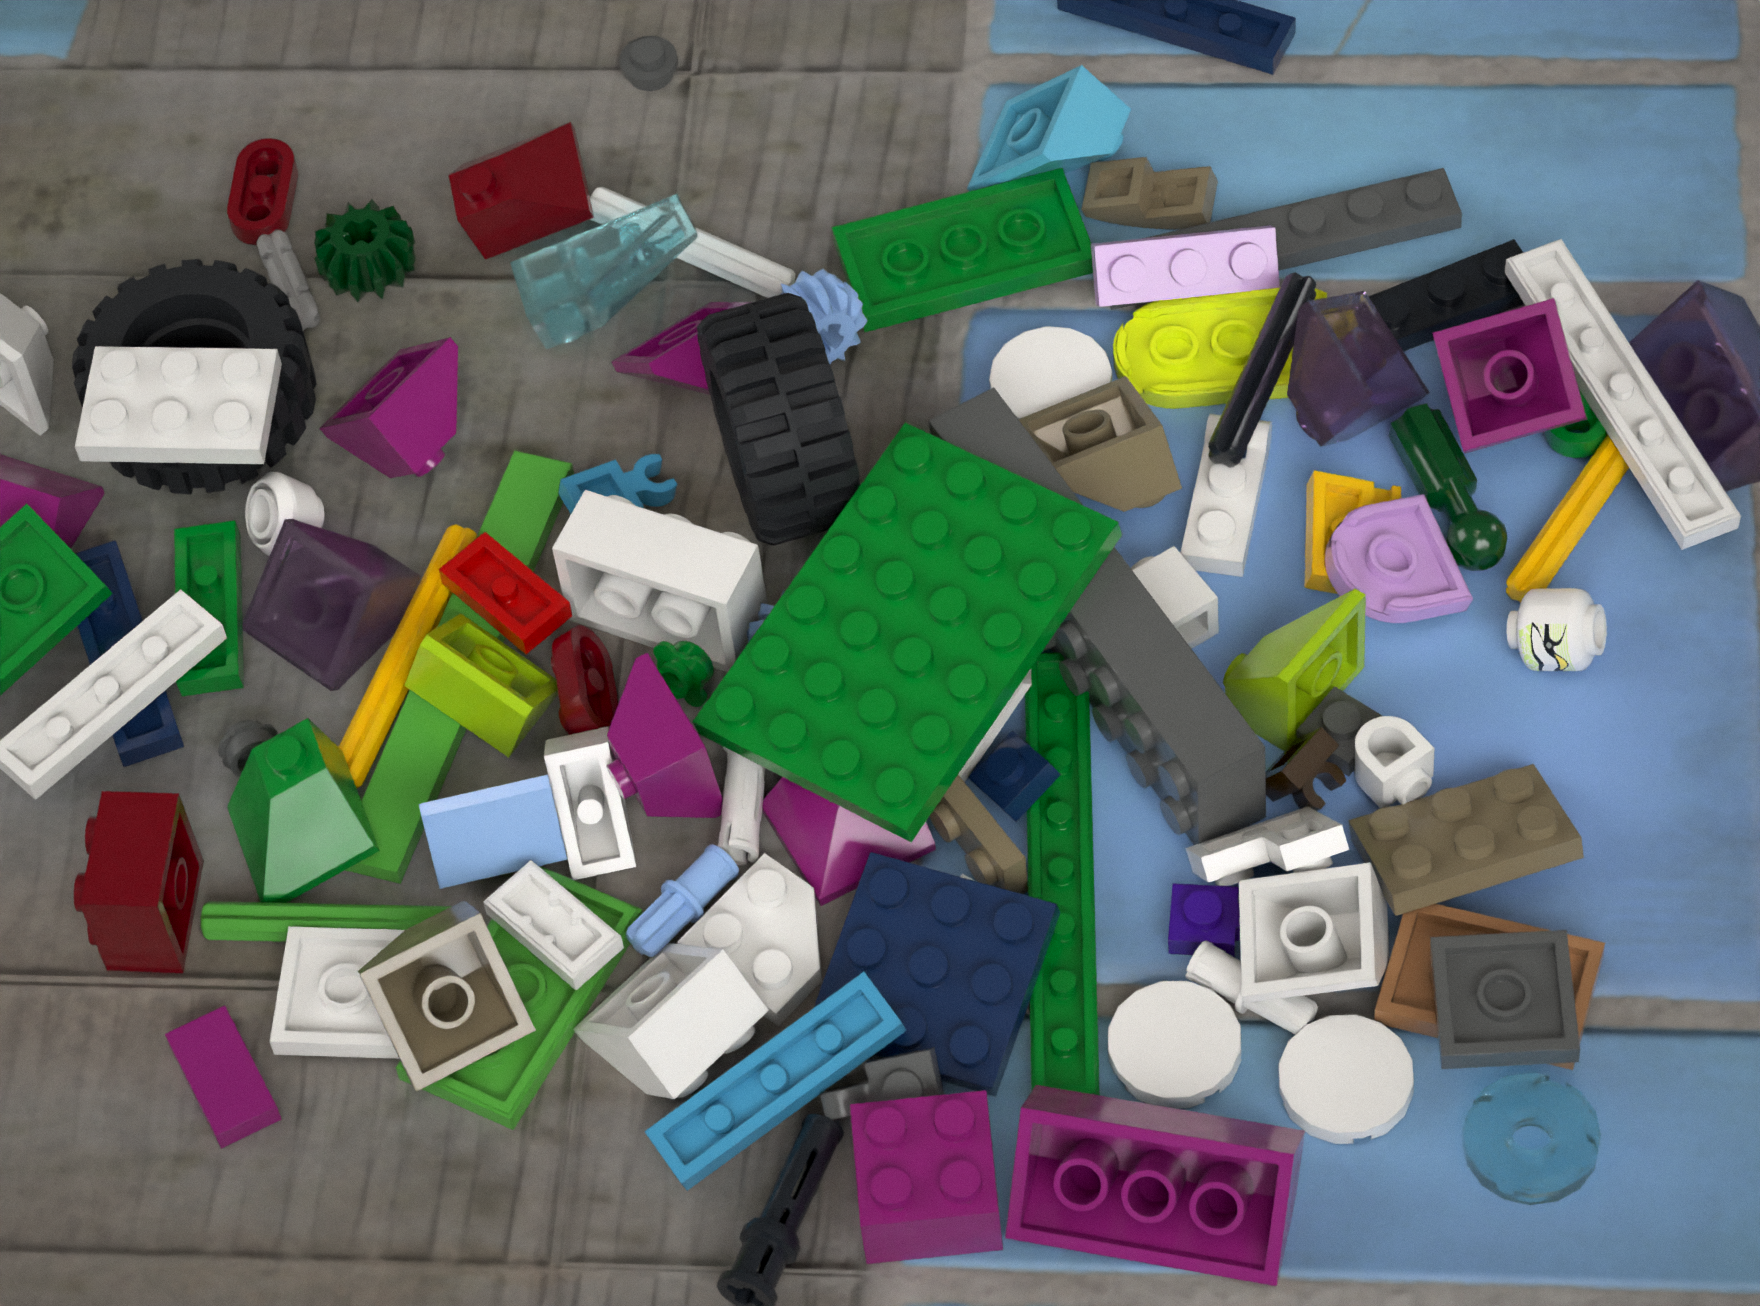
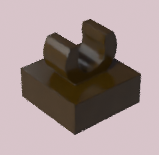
[1266,727,1346,811]

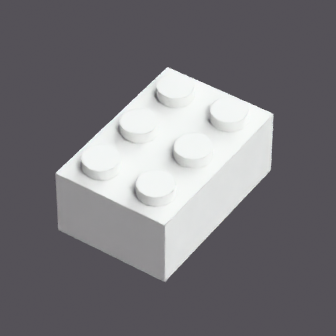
[552,490,768,672]

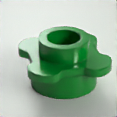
[653,641,714,707]

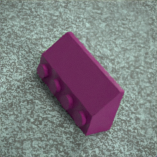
[1005,1085,1305,1286]

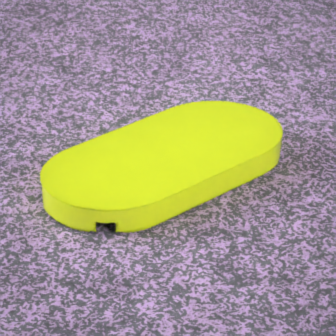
[1113,288,1358,409]

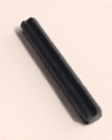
[1208,272,1316,468]

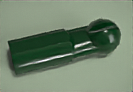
[1389,403,1508,571]

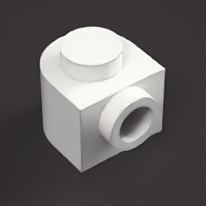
[1354,716,1435,808]

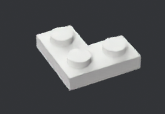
[1186,807,1349,886]

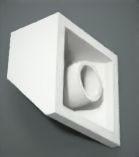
[0,294,54,436]
[1239,863,1390,1003]

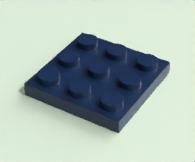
[814,852,1060,1097]

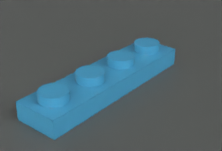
[644,972,907,1191]

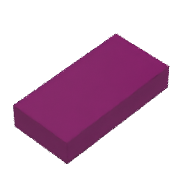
[165,1005,282,1149]

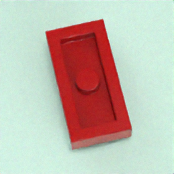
[438,532,573,655]

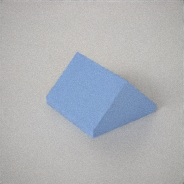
[419,775,567,889]

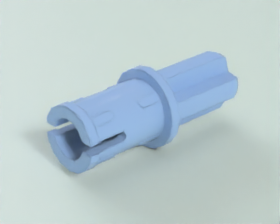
[626,844,739,957]

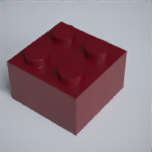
[73,791,204,973]

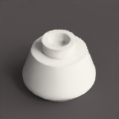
[245,472,324,556]

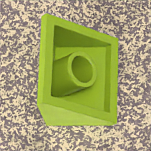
[404,613,558,758]

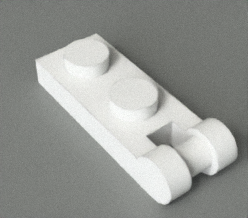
[1180,414,1272,577]

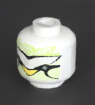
[1507,588,1607,671]

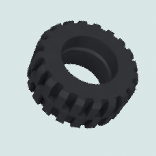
[72,259,317,495]
[697,293,860,546]

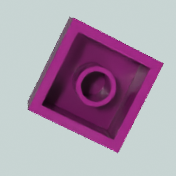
[850,1090,1003,1264]

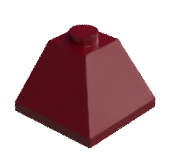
[448,122,594,260]

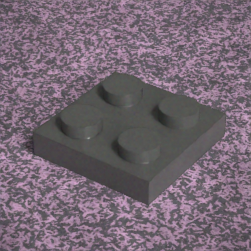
[1430,930,1580,1069]

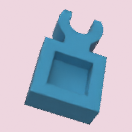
[558,454,677,514]

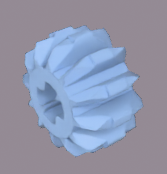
[781,269,867,364]

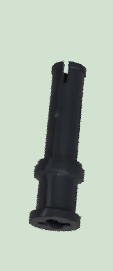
[717,1114,844,1306]

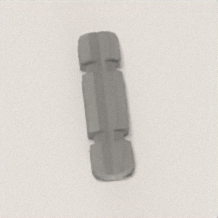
[256,230,321,331]

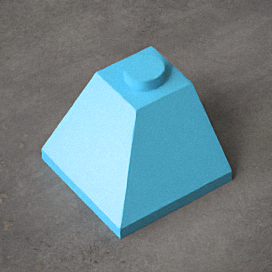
[967,65,1131,191]

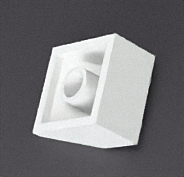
[573,943,769,1099]

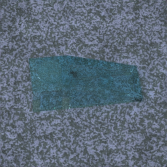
[510,194,698,350]

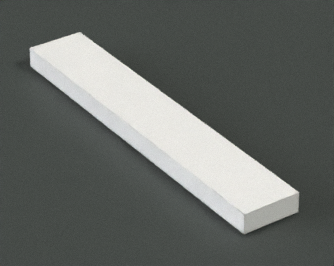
[1505,239,1741,550]

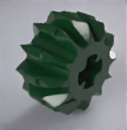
[314,199,416,302]

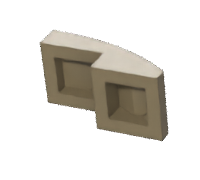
[1082,157,1218,229]

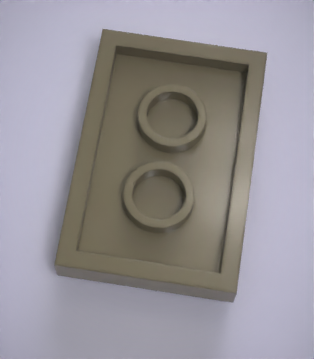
[1348,764,1584,916]

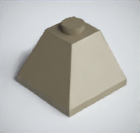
[1018,376,1182,512]
[357,901,536,1092]

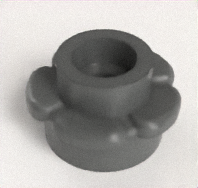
[218,720,278,777]

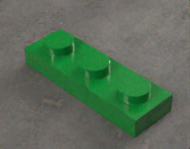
[174,520,244,697]

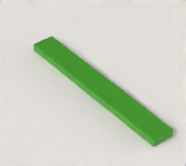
[345,451,574,884]

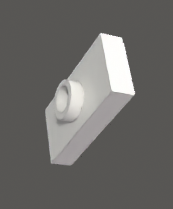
[483,860,624,990]

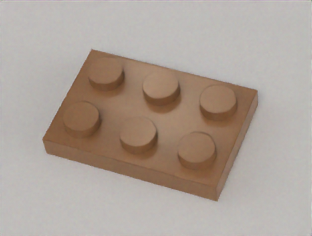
[1374,904,1605,1070]

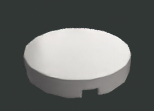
[989,326,1113,419]
[1108,981,1241,1109]
[1279,1015,1414,1144]

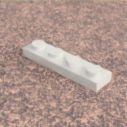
[0,590,227,800]

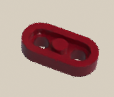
[227,138,298,245]
[551,625,618,735]

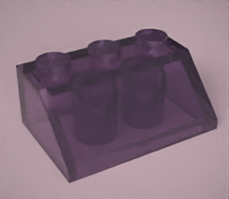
[1629,280,1760,492]

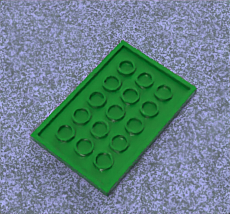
[693,422,1122,843]

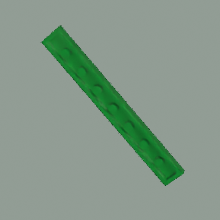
[1025,652,1100,1095]

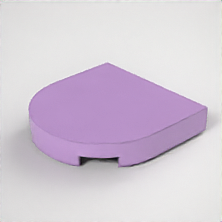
[1325,494,1473,623]

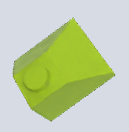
[1223,589,1366,751]

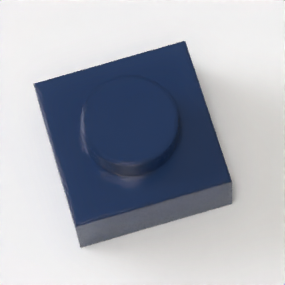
[968,730,1061,822]

